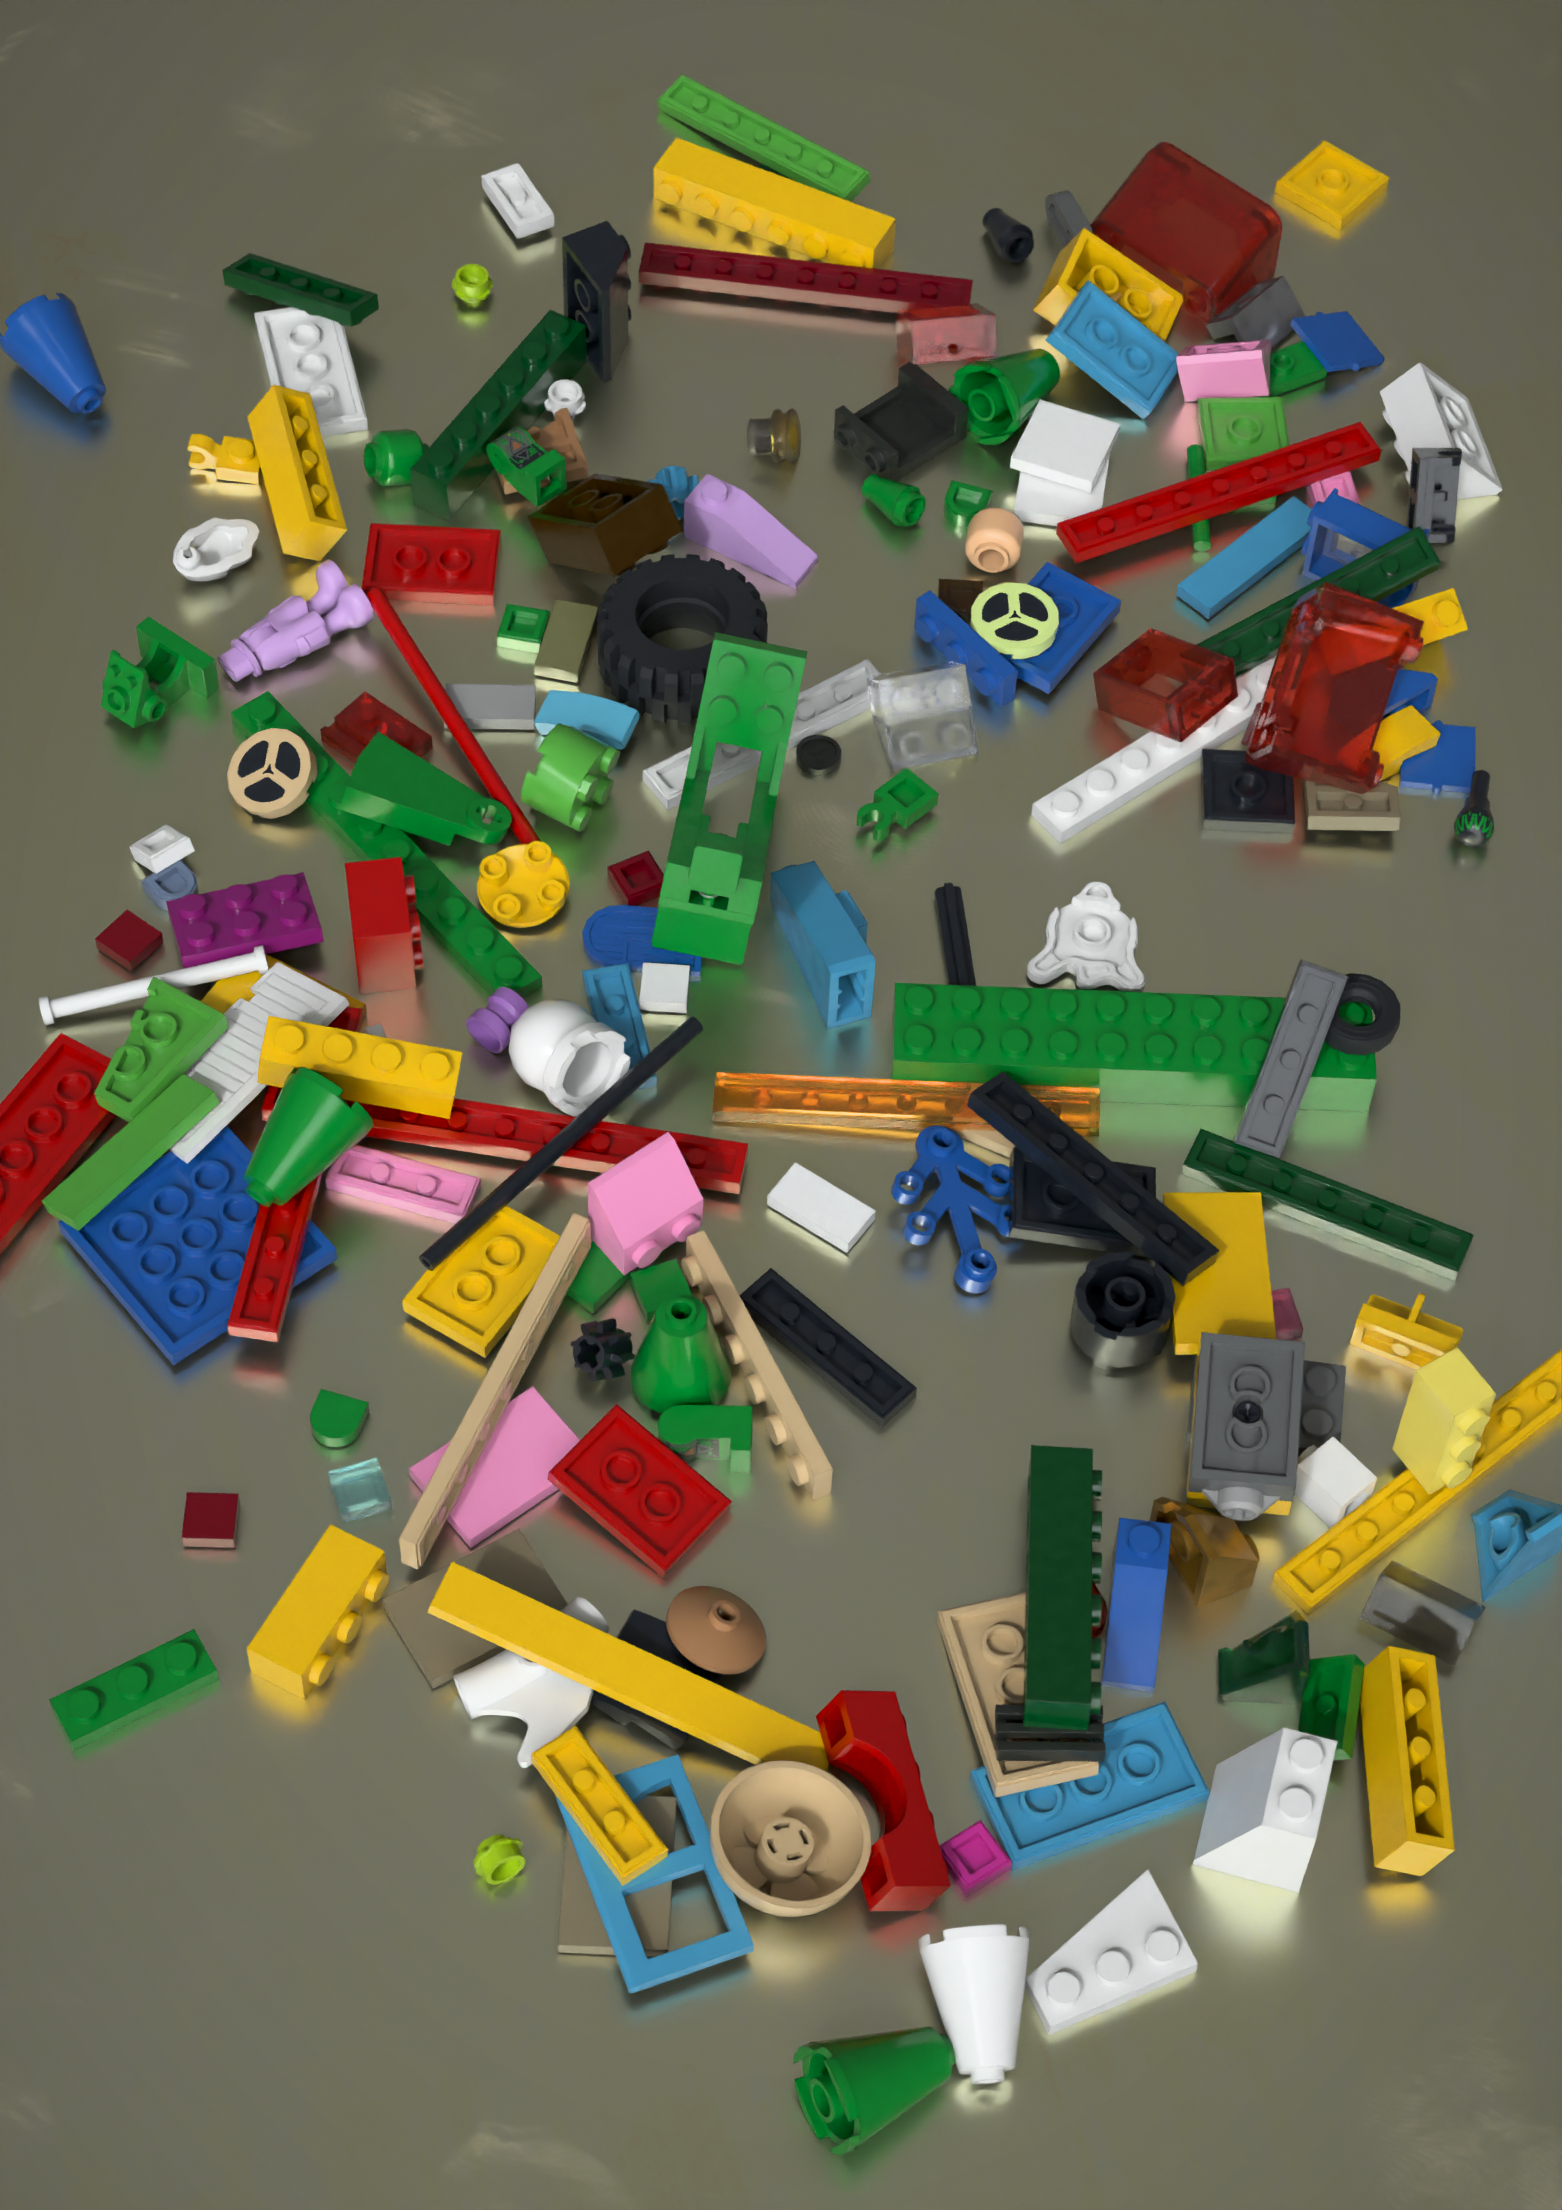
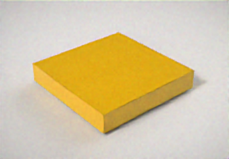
[1275,140,1389,230]

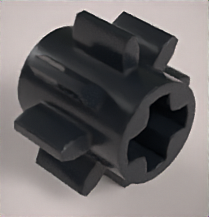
[570,1318,635,1382]

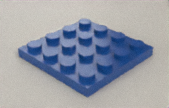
[58,1125,337,1366]

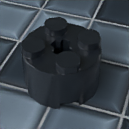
[1070,1251,1176,1370]

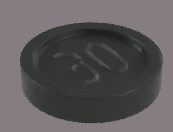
[796,735,841,776]

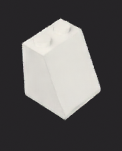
[1193,1728,1337,1893]

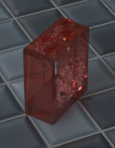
[895,303,997,364]
[1093,628,1238,743]

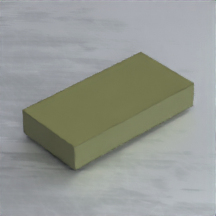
[534,599,599,683]

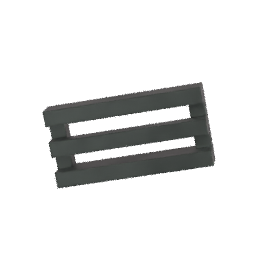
[995,1705,1106,1762]

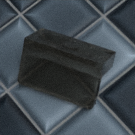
[1359,1561,1486,1666]

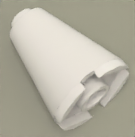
[918,1924,1030,2084]

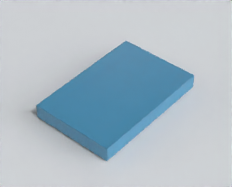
[1046,280,1179,420]

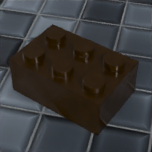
[528,473,683,577]

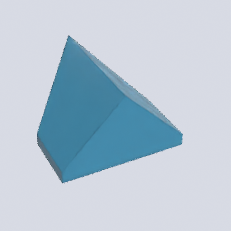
[1471,1489,1562,1602]

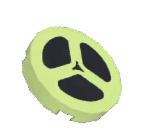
[970,582,1059,659]

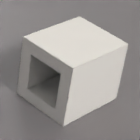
[1294,1437,1377,1528]

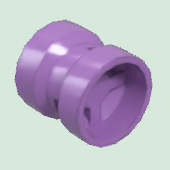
[466,987,529,1054]

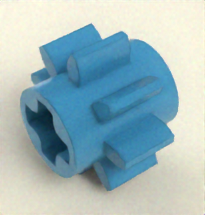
[648,466,699,520]

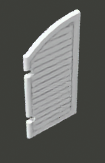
[169,962,349,1164]

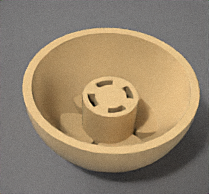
[710,1760,871,1917]

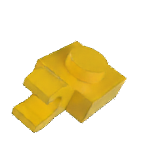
[188,434,262,485]

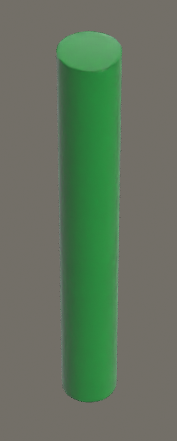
[1187,444,1211,552]

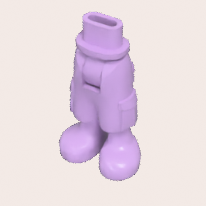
[217,559,374,682]

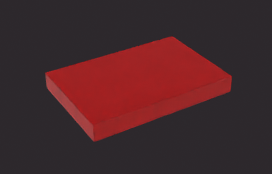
[361,523,501,606]
[547,1404,732,1578]

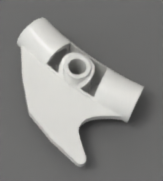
[453,1596,609,1768]

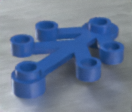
[891,1125,1011,1293]

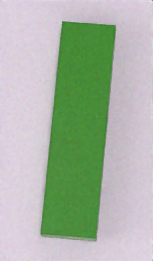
[42,1074,220,1231]

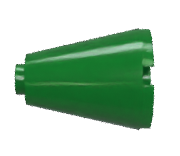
[948,349,1060,445]
[243,1067,374,1207]
[631,1294,731,1414]
[793,2026,955,2155]

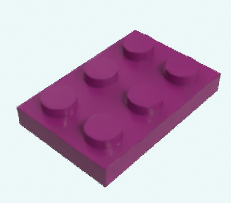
[166,872,324,969]

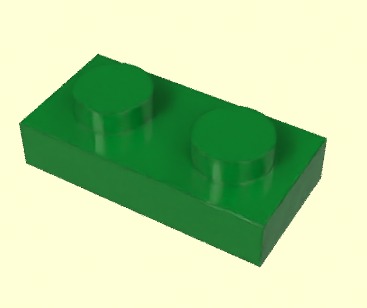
[1298,1654,1365,1761]

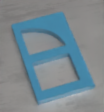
[556,1754,754,1993]

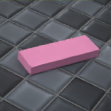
[326,1145,481,1224]

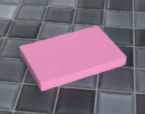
[409,1386,580,1548]

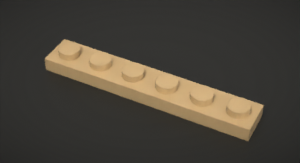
[681,1230,833,1501]

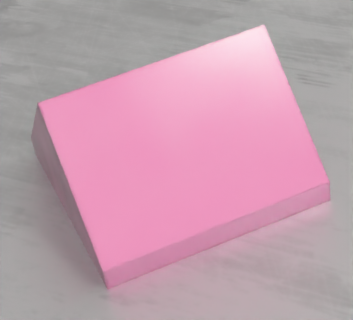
[1176,339,1271,402]

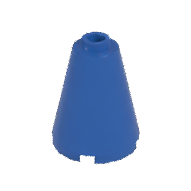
[0,293,106,413]

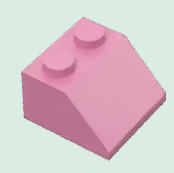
[588,1132,703,1275]

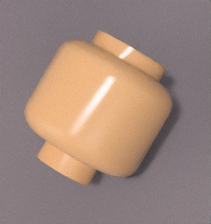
[965,508,1024,573]

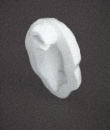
[173,517,259,581]

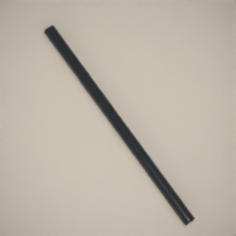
[419,1016,703,1271]

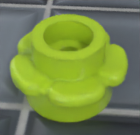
[452,264,493,303]
[473,1834,525,1885]

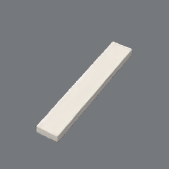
[643,659,893,811]

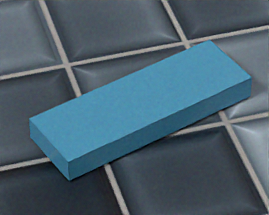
[582,963,657,1090]

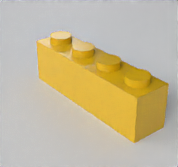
[247,384,347,561]
[257,1015,462,1119]
[1360,1646,1455,1876]

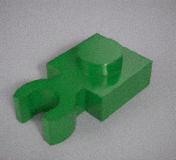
[856,767,939,841]

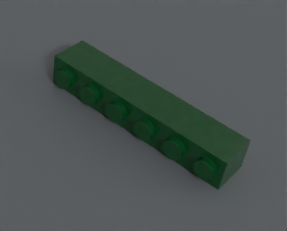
[410,310,587,521]
[1023,1445,1102,1730]

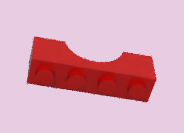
[816,1690,951,1911]

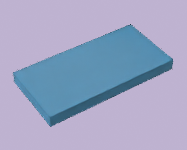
[970,1702,1210,1871]

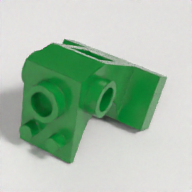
[101,616,219,728]

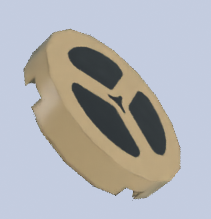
[227,728,317,819]

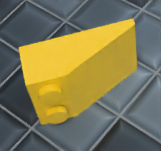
[1033,228,1184,342]

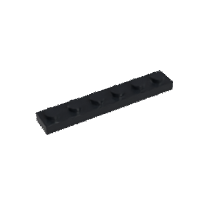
[967,1072,1220,1286]

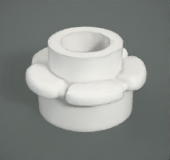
[544,380,586,418]

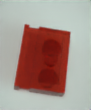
[320,691,433,763]

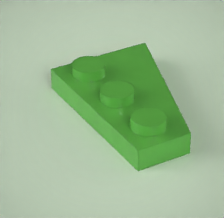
[94,976,229,1122]

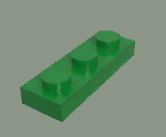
[49,1629,219,1751]

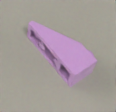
[684,474,818,589]

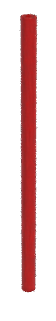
[366,588,541,844]

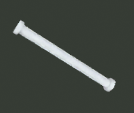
[39,945,269,1025]

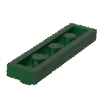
[222,253,379,327]

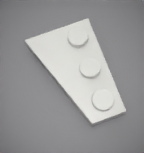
[1024,1869,1198,2035]

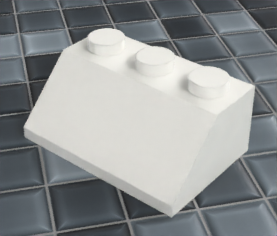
[1380,362,1503,499]

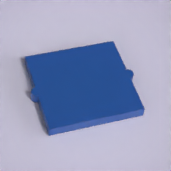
[1290,311,1385,372]
[1399,720,1476,794]

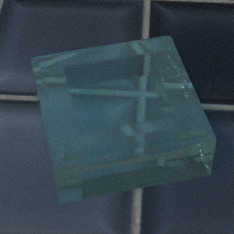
[327,1457,392,1523]

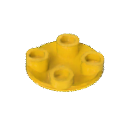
[477,841,570,928]

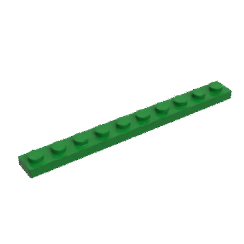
[231,691,542,999]

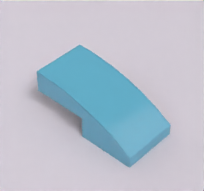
[533,690,640,749]

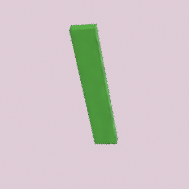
[657,75,871,202]

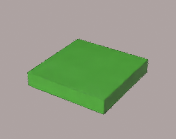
[1196,397,1289,471]

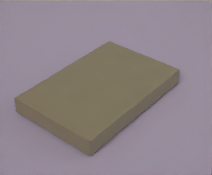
[382,1528,568,1689]
[558,1796,677,1957]

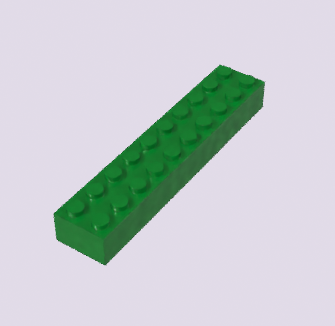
[891,983,1377,1112]

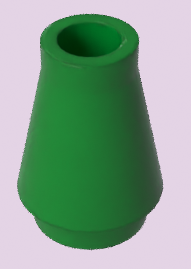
[861,474,926,526]

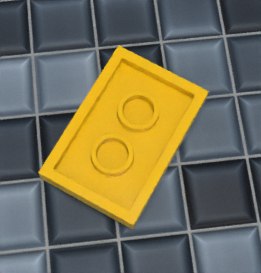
[402,1205,561,1358]

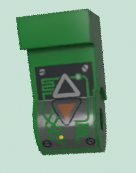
[486,426,567,507]
[658,1405,753,1473]

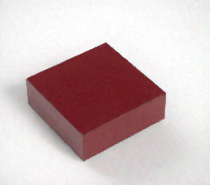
[607,850,664,906]
[95,909,164,972]
[182,1492,240,1548]

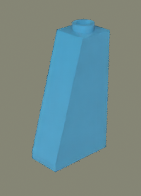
[770,861,876,1029]

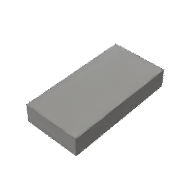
[444,684,536,730]

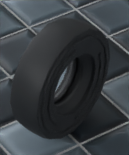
[1324,973,1401,1055]

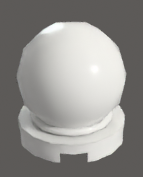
[508,999,631,1117]

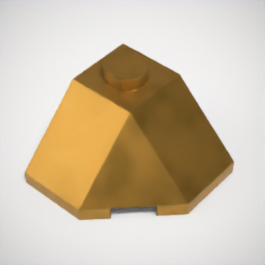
[1149,1497,1259,1608]

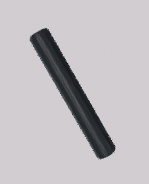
[934,883,976,986]

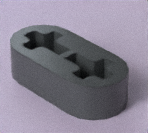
[1045,190,1093,248]

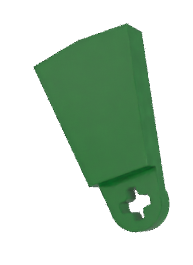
[338,732,512,846]

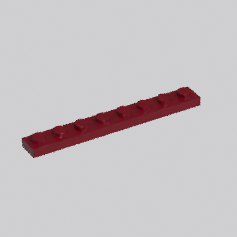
[639,242,973,321]

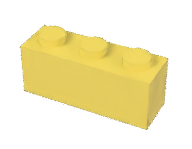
[1392,1347,1496,1495]

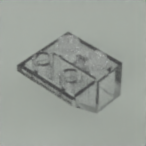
[866,661,979,770]

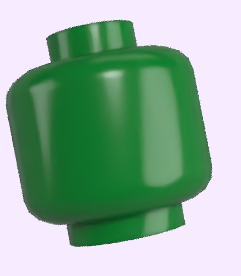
[364,429,429,487]

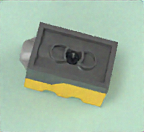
[1186,1332,1305,1521]

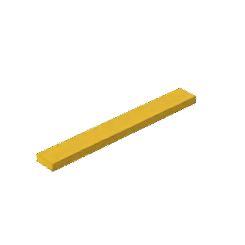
[1273,1349,1562,1616]
[428,1562,829,1771]

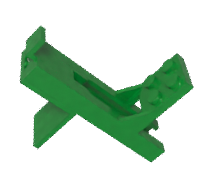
[651,632,808,965]

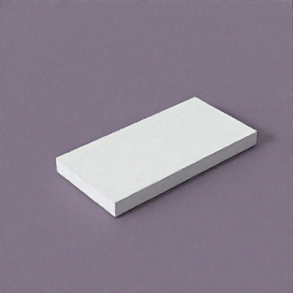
[254,307,368,437]

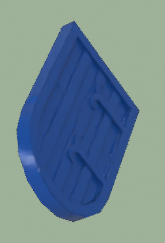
[582,905,702,977]

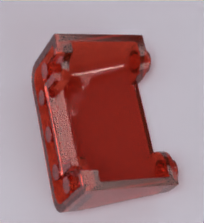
[1090,142,1282,323]
[1245,582,1424,794]

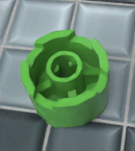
[521,723,620,832]

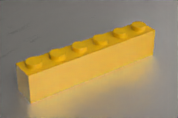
[654,137,896,269]

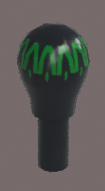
[1454,770,1494,848]

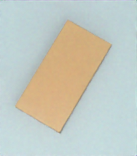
[937,1593,1099,1798]

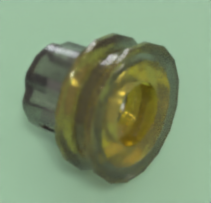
[747,408,801,465]

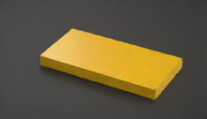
[1162,1192,1276,1355]

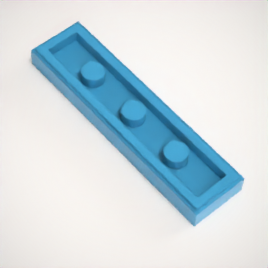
[1176,496,1312,619]

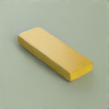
[531,1726,668,1886]

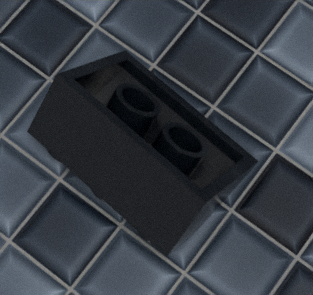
[562,221,632,383]

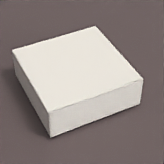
[129,825,195,874]
[639,962,690,1013]

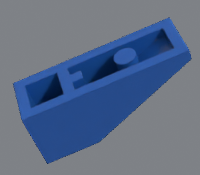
[1101,1517,1171,1692]

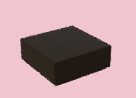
[938,579,983,624]

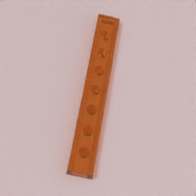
[712,1072,1100,1137]

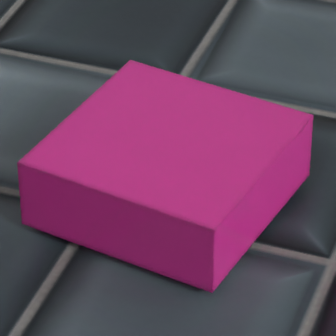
[939,1820,1012,1897]

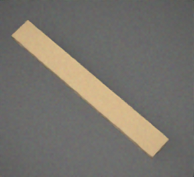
[399,1213,591,1569]

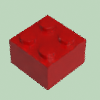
[345,857,424,995]

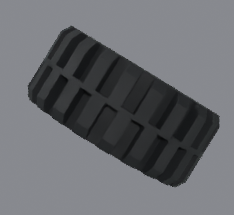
[597,554,768,724]

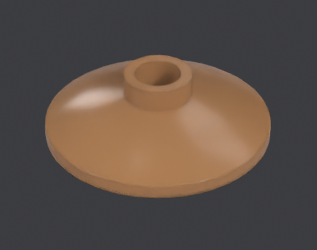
[666,1586,766,1674]

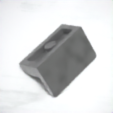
[1206,276,1305,348]

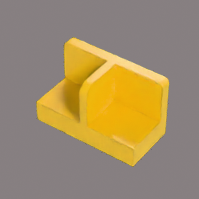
[1350,1292,1463,1370]

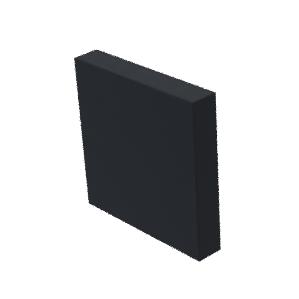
[1200,749,1295,834]

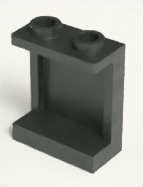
[834,360,969,481]

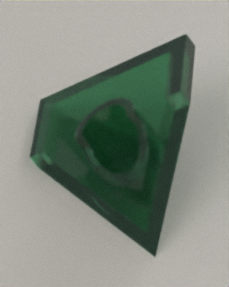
[1218,1610,1310,1704]

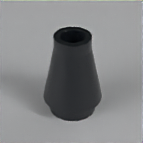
[982,208,1034,263]

